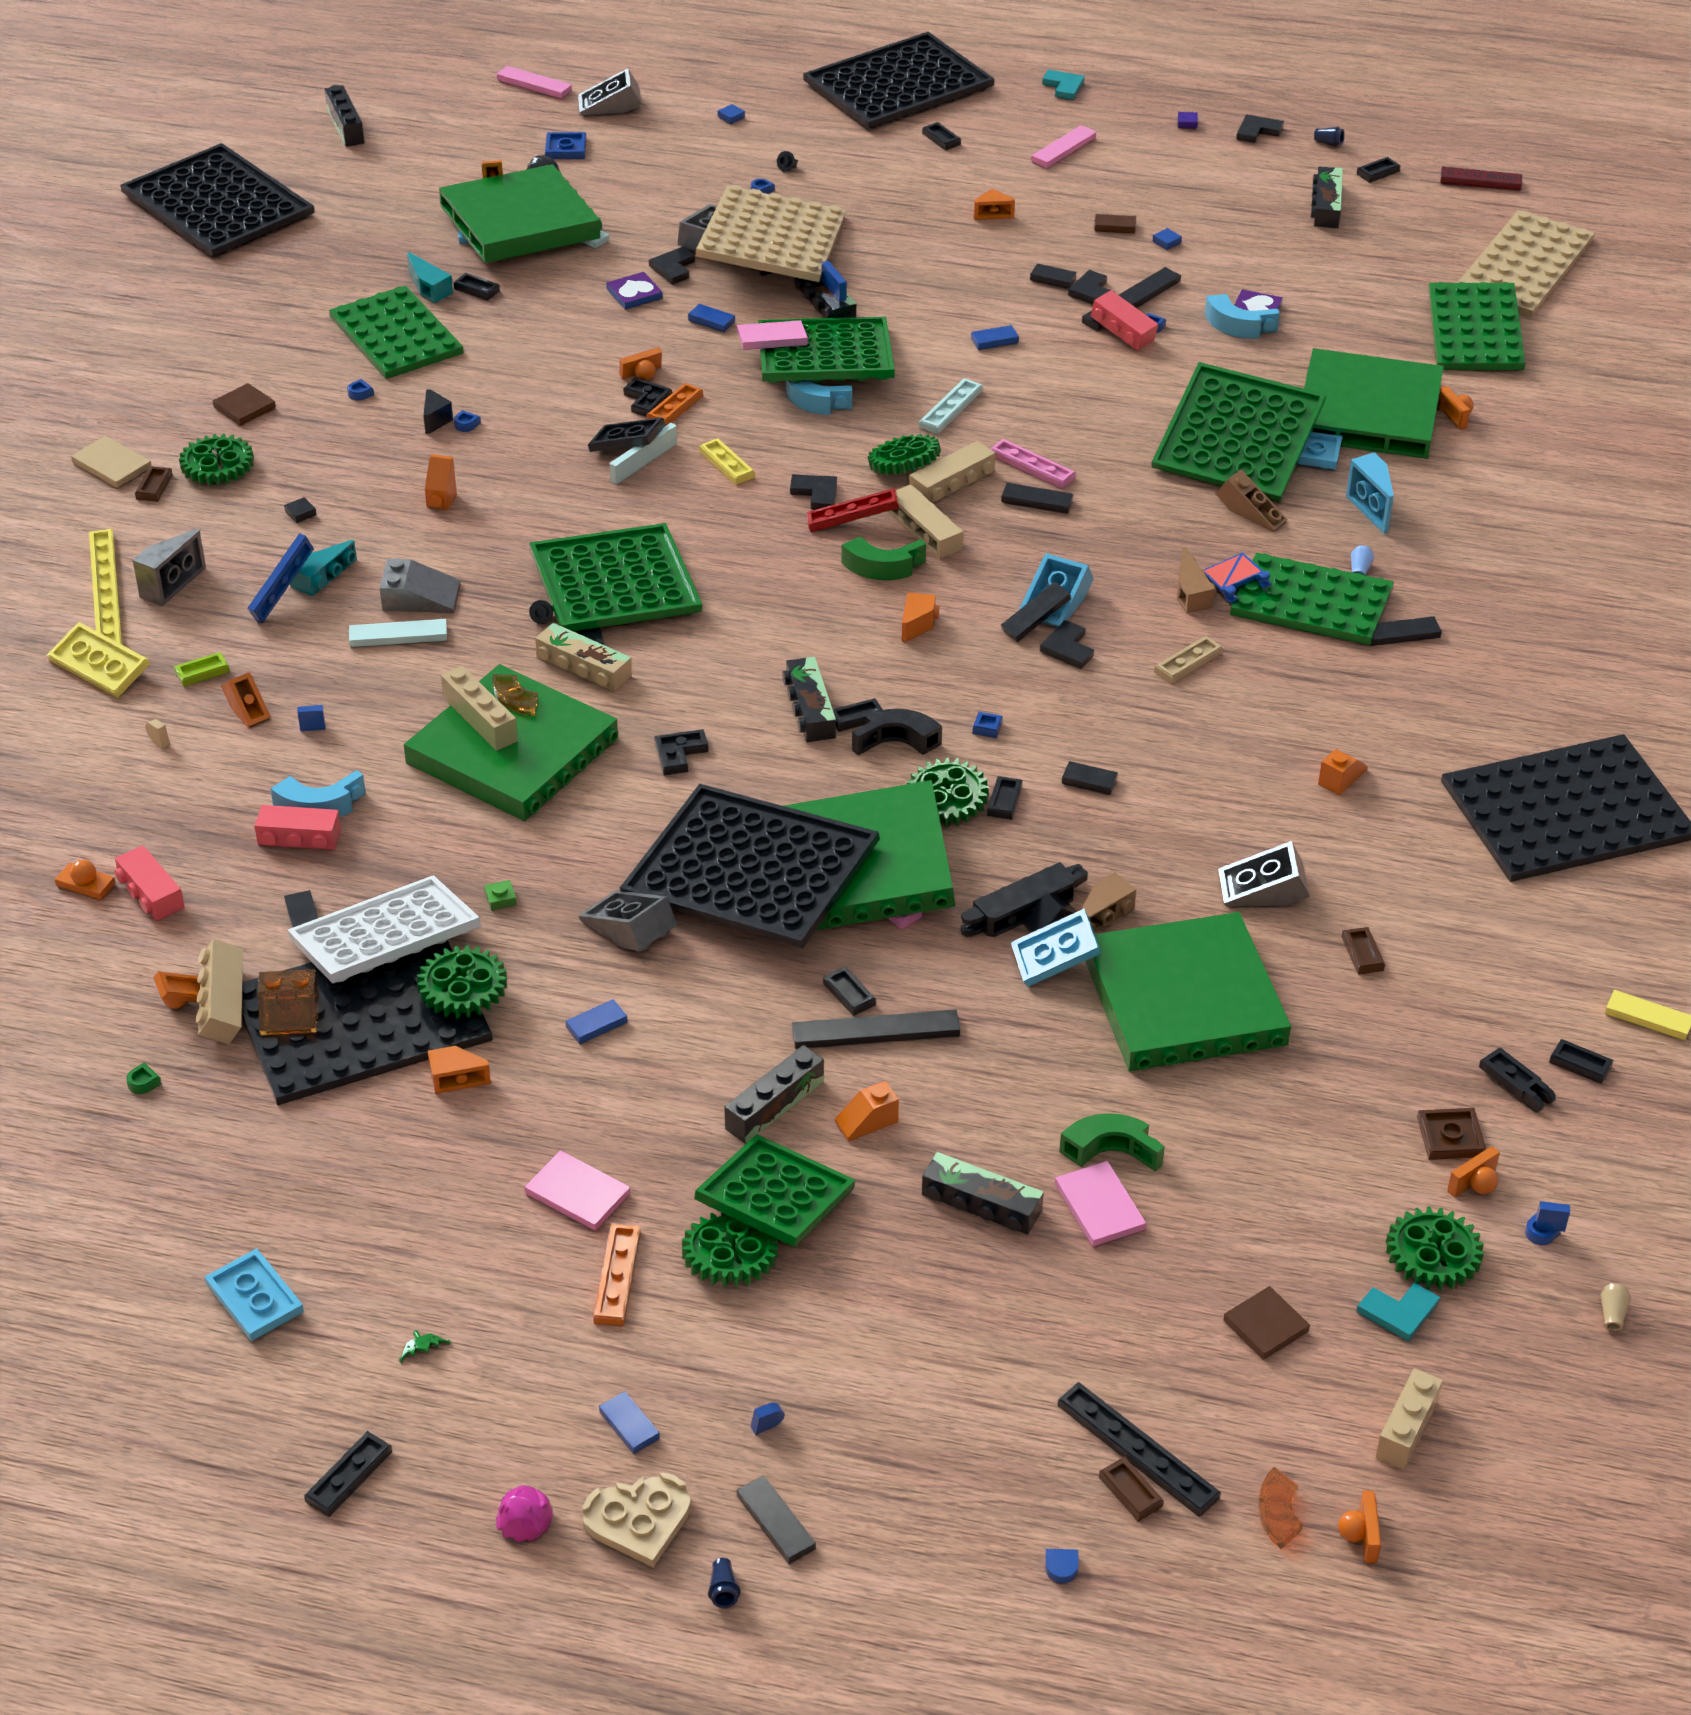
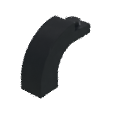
[852,709,942,755]

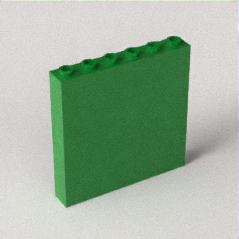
[439,164,602,263]
[1304,348,1444,459]
[403,664,619,821]
[784,780,956,930]
[1085,912,1291,1071]

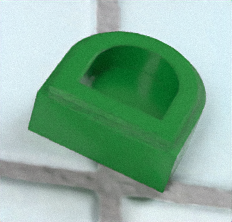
[126,1062,162,1094]

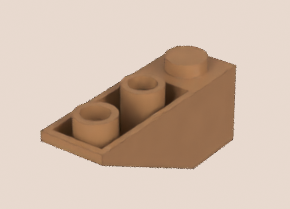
[1216,469,1288,532]
[1177,547,1216,613]
[1081,872,1137,932]

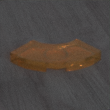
[492,674,539,716]
[1258,1467,1303,1549]

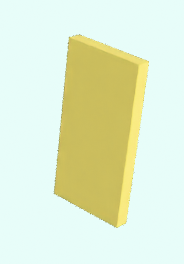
[46,622,150,698]

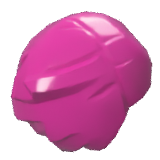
[496,1485,553,1543]

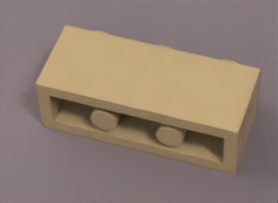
[1375,1368,1443,1470]

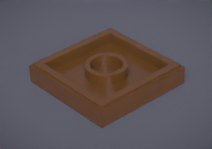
[213,383,276,425]
[1417,1108,1486,1160]
[1223,1286,1310,1360]

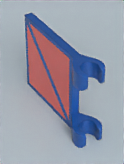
[1204,552,1272,604]

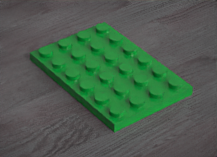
[1428,282,1525,370]
[329,285,464,379]
[1230,553,1394,645]

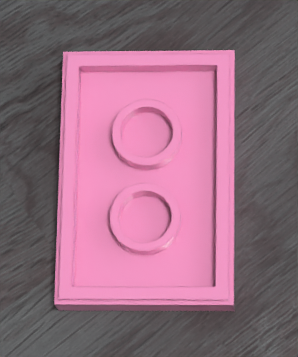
[737,320,808,350]
[525,1150,630,1231]
[1055,1161,1146,1247]

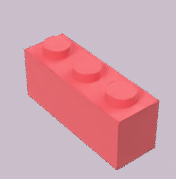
[1090,290,1158,351]
[255,805,341,850]
[114,845,185,921]

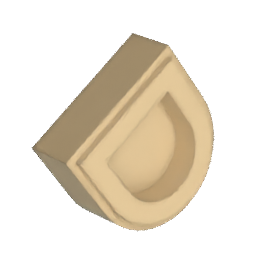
[145,719,170,749]

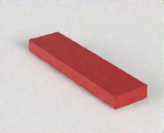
[807,488,899,532]

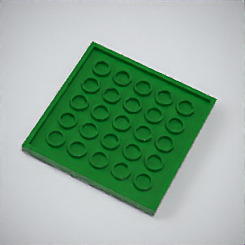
[758,317,895,383]
[1152,362,1326,502]
[530,523,702,632]

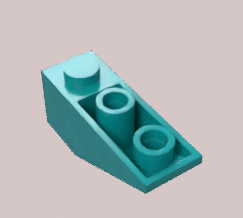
[407,252,453,303]
[290,540,357,596]

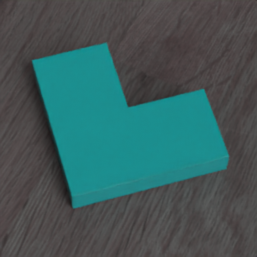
[1042,69,1085,100]
[1356,1283,1440,1342]

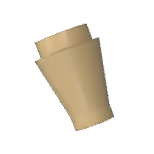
[1600,1284,1631,1331]

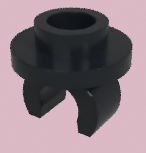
[777,151,798,171]
[529,600,553,624]

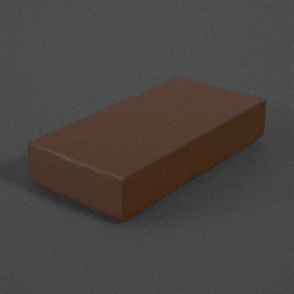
[1094,214,1136,234]
[135,466,173,502]
[1342,927,1385,975]
[1099,1456,1164,1522]

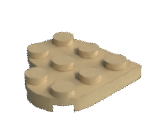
[583,1472,691,1567]

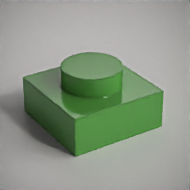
[484,880,517,910]

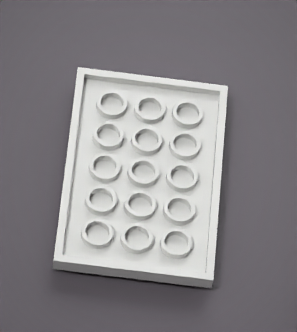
[288,875,481,983]

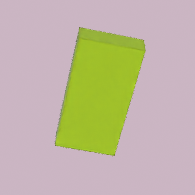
[174,652,230,687]

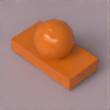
[619,347,662,381]
[1437,386,1474,429]
[55,860,116,900]
[153,971,200,1009]
[1448,1146,1500,1198]
[1338,1490,1381,1564]

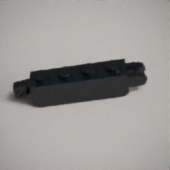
[961,862,1088,937]

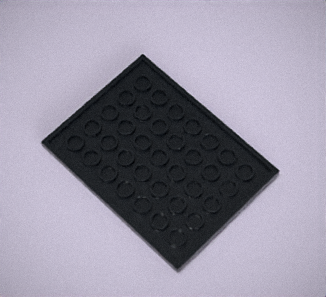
[803,32,995,129]
[120,143,315,257]
[1441,734,1691,882]
[620,783,880,948]
[241,940,493,1106]

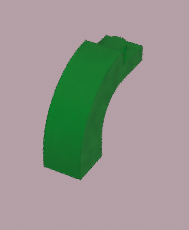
[841,536,926,580]
[1059,1113,1165,1172]

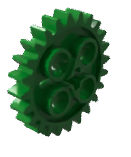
[179,434,254,486]
[867,434,941,475]
[907,757,989,827]
[417,945,508,1018]
[1385,1206,1484,1291]
[682,1212,778,1287]

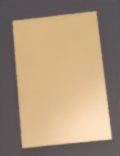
[71,436,152,488]

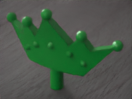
[399,1330,451,1363]

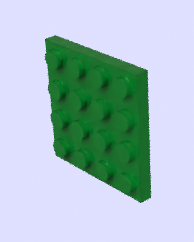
[694,1134,855,1247]

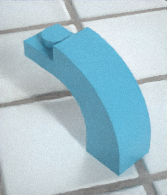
[1205,294,1280,338]
[785,380,852,415]
[270,770,366,817]

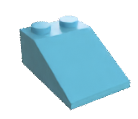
[1346,452,1394,534]
[1019,553,1094,627]

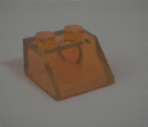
[258,969,319,1035]

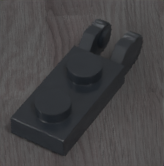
[1479,1047,1556,1112]

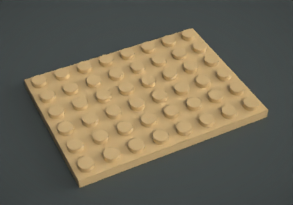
[695,185,846,282]

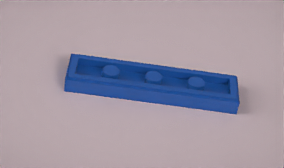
[247,533,314,623]

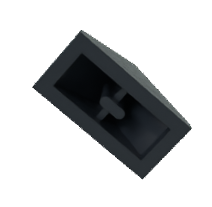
[423,389,453,434]
[1023,892,1077,933]

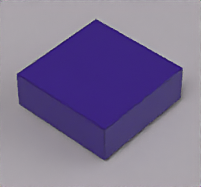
[1178,112,1198,129]

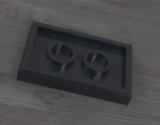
[588,417,666,452]

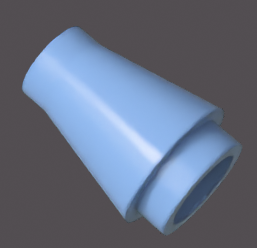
[1351,545,1374,576]

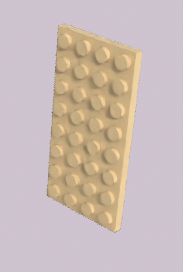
[1457,210,1595,318]

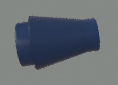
[1314,126,1345,146]
[708,1558,741,1608]

